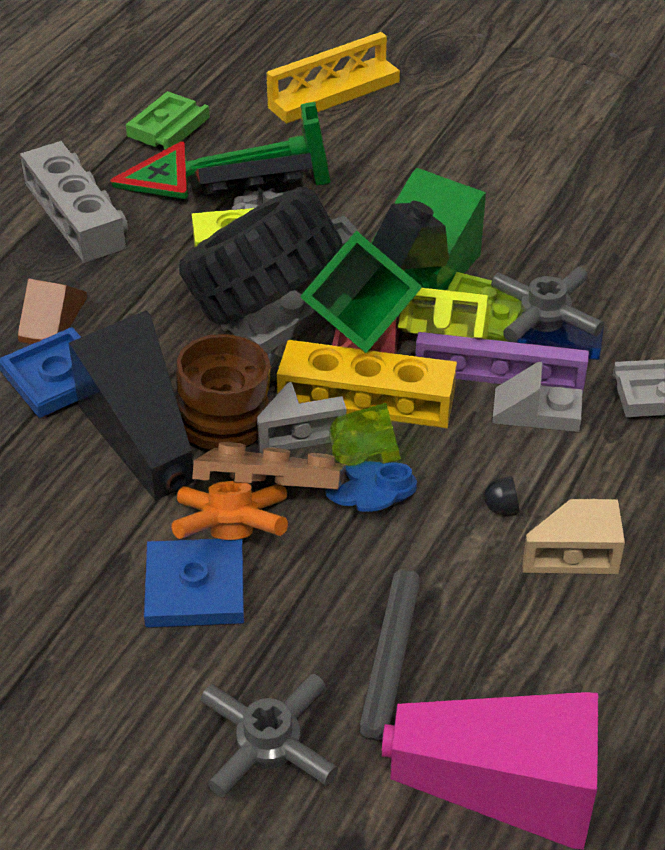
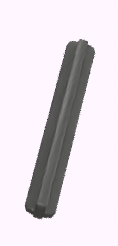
[360,569,420,741]

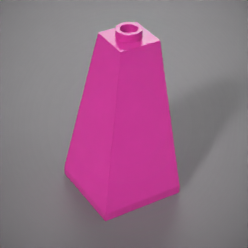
[382,692,598,850]

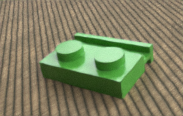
[126,91,210,150]

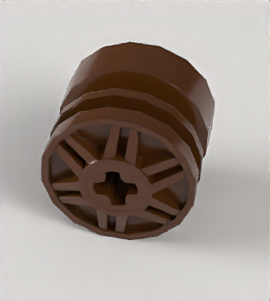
[176,334,271,449]

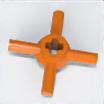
[171,481,288,540]

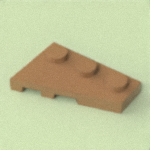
[192,442,346,489]

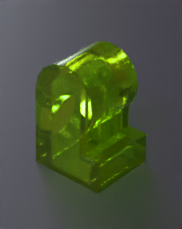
[329,403,401,466]

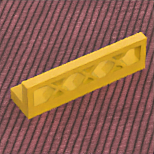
[267,32,400,124]

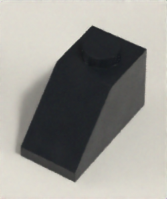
[372,201,449,270]

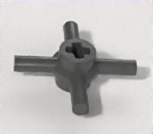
[491,267,604,342]
[201,674,338,797]

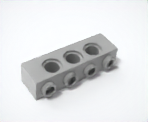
[20,141,128,263]

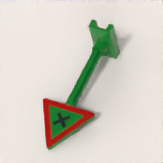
[110,102,331,199]

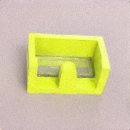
[398,288,491,339]

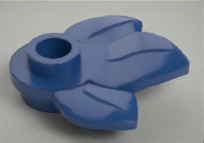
[325,461,417,512]

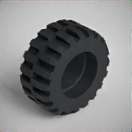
[179,186,342,325]

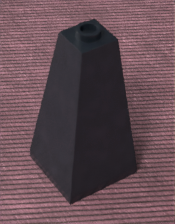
[68,310,194,501]

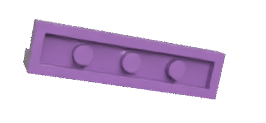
[416,332,589,394]

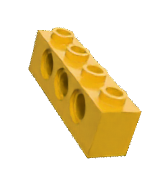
[277,340,457,428]

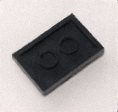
[191,153,313,195]

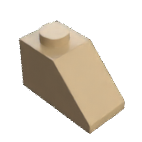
[522,499,625,574]

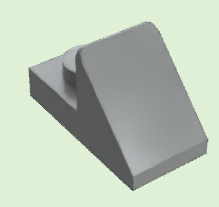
[492,362,582,432]
[257,382,346,454]

